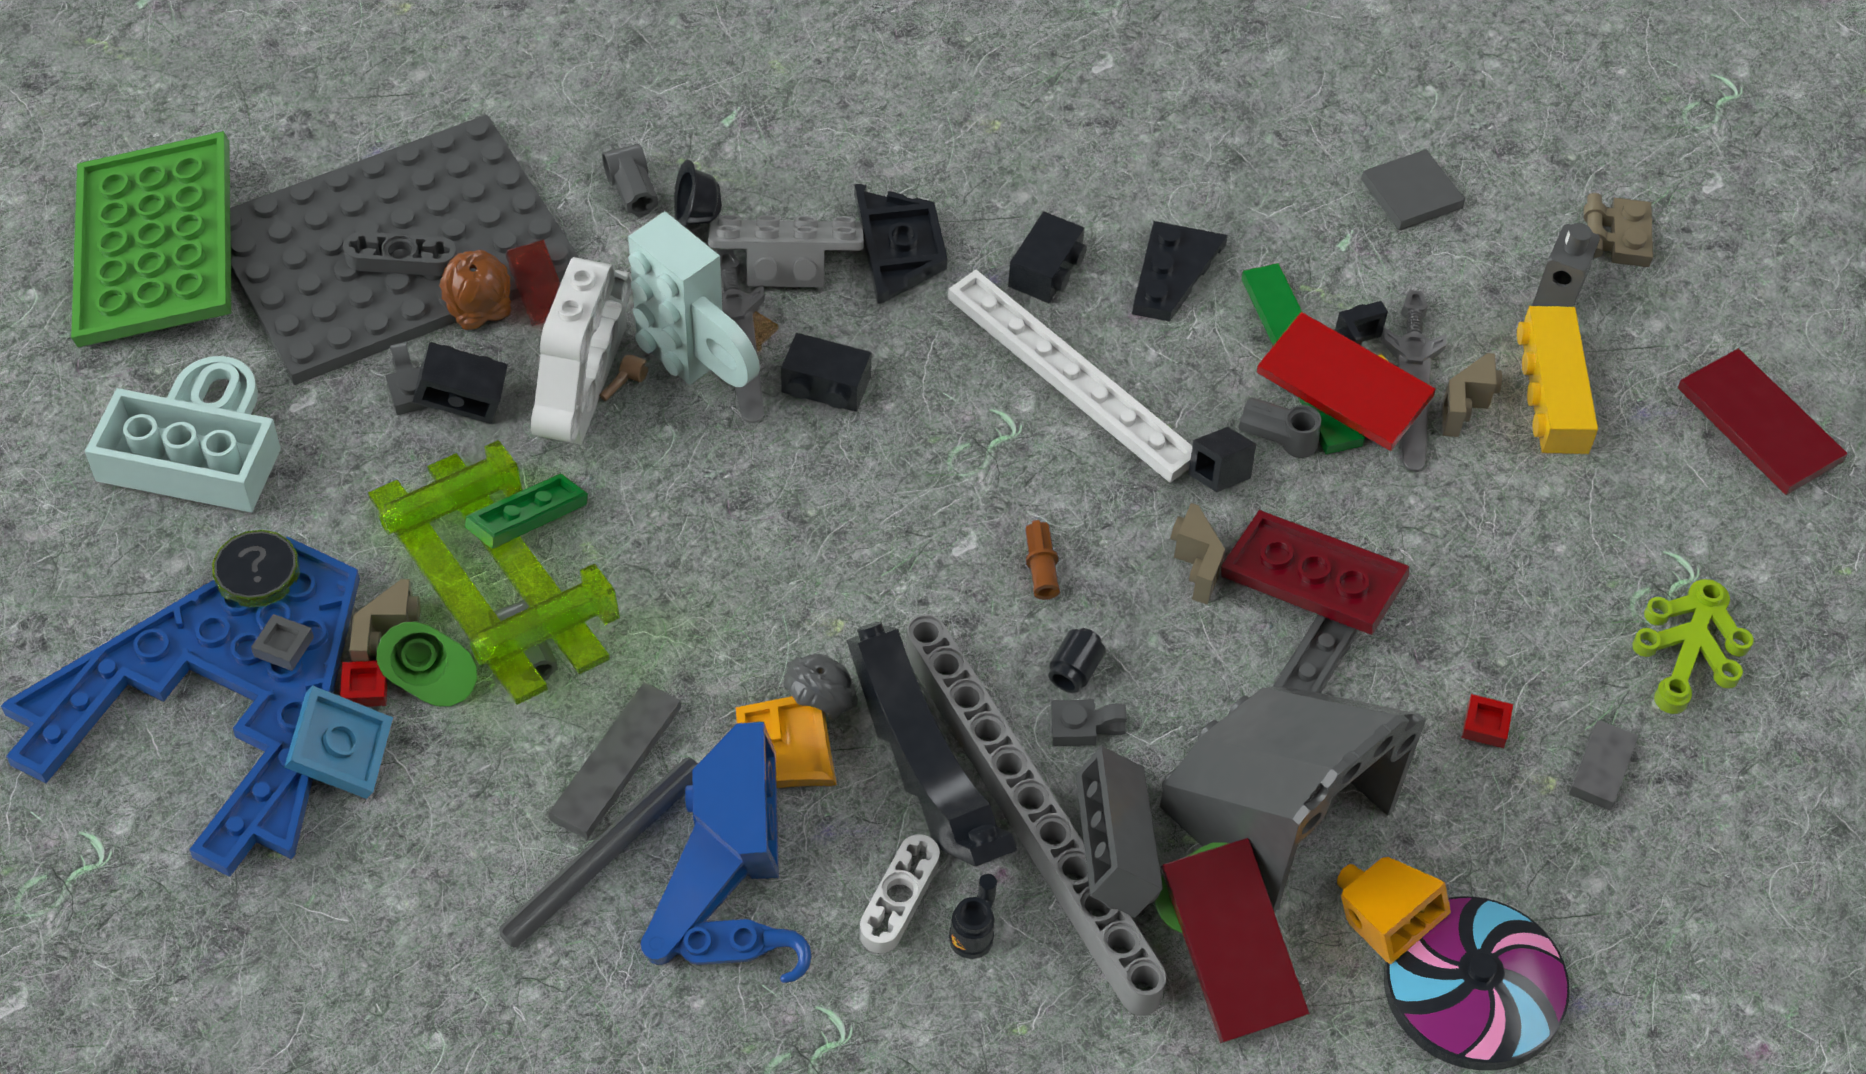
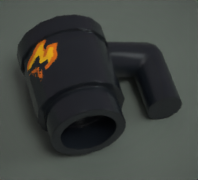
[949,874,997,959]

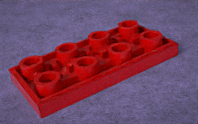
[1257,312,1436,451]

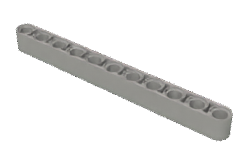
[906,614,1166,1016]

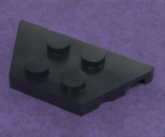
[854,184,948,304]

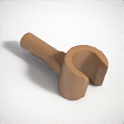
[599,355,648,401]

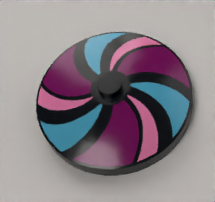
[1383,896,1570,1070]

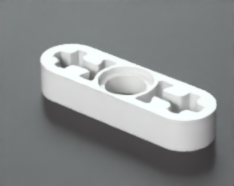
[860,834,940,953]

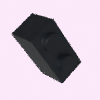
[1008,211,1087,303]
[781,333,872,412]
[412,342,508,424]

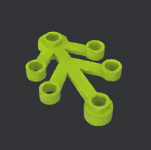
[1632,579,1754,714]

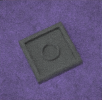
[1361,149,1465,230]

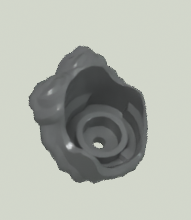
[784,653,858,720]

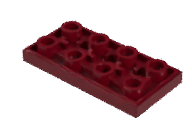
[1678,348,1848,495]
[1160,838,1310,1044]

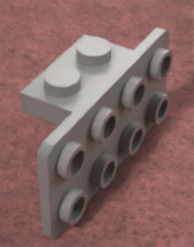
[708,215,863,287]

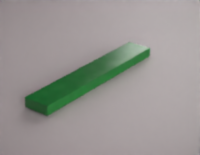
[1241,263,1365,455]

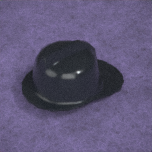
[674,160,722,228]

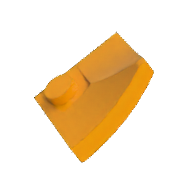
[736,696,837,788]

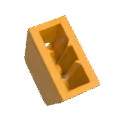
[1337,857,1451,964]

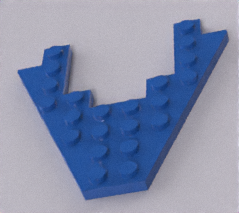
[1,536,360,877]

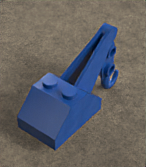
[641,722,812,983]

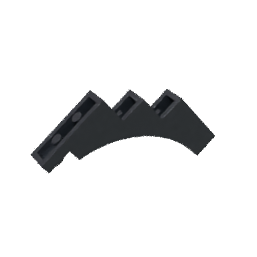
[846,622,1017,867]

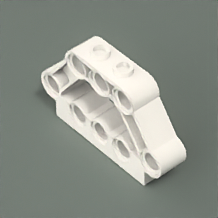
[531,257,632,445]

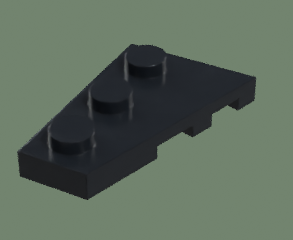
[1132,221,1228,322]

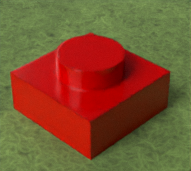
[340,661,388,707]
[1461,694,1514,748]

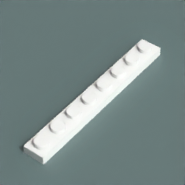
[948,270,1192,483]

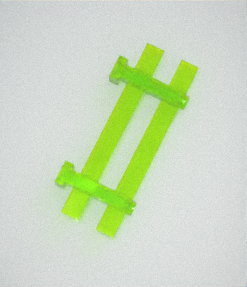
[368,440,620,705]

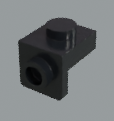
[1334,301,1388,345]

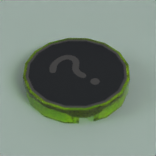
[212,530,300,608]

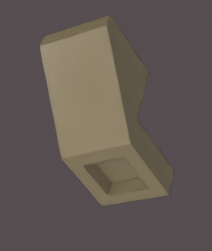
[1442,353,1502,437]
[1170,503,1225,605]
[349,579,421,662]

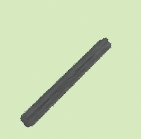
[499,757,698,948]

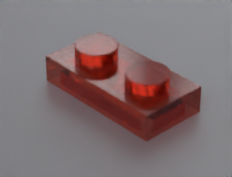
[505,239,560,326]

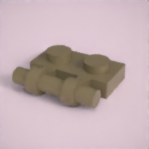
[1583,193,1653,267]

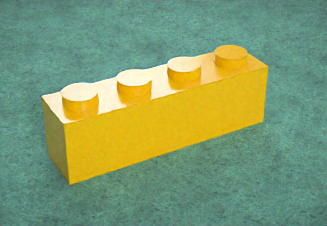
[1517,306,1598,454]

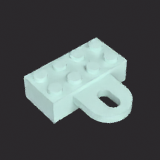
[628,211,760,387]
[85,356,281,513]

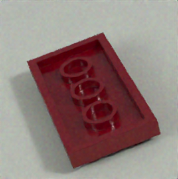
[1221,510,1409,635]

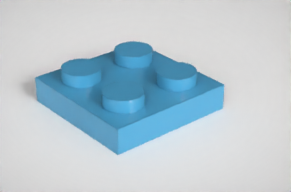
[284,685,393,799]

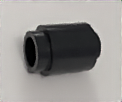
[1048,628,1106,693]

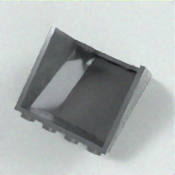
[1159,687,1426,912]

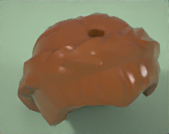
[439,250,511,330]

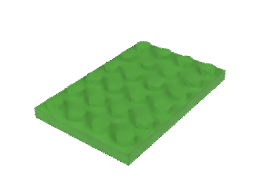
[71,131,231,347]

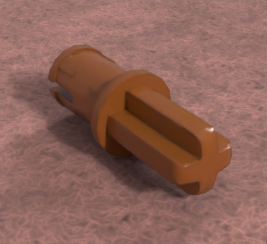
[1025,520,1060,600]

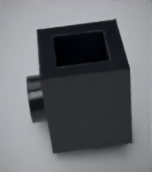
[1188,427,1256,492]

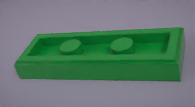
[465,473,588,549]

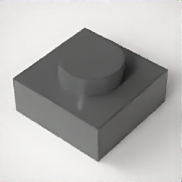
[251,614,314,671]

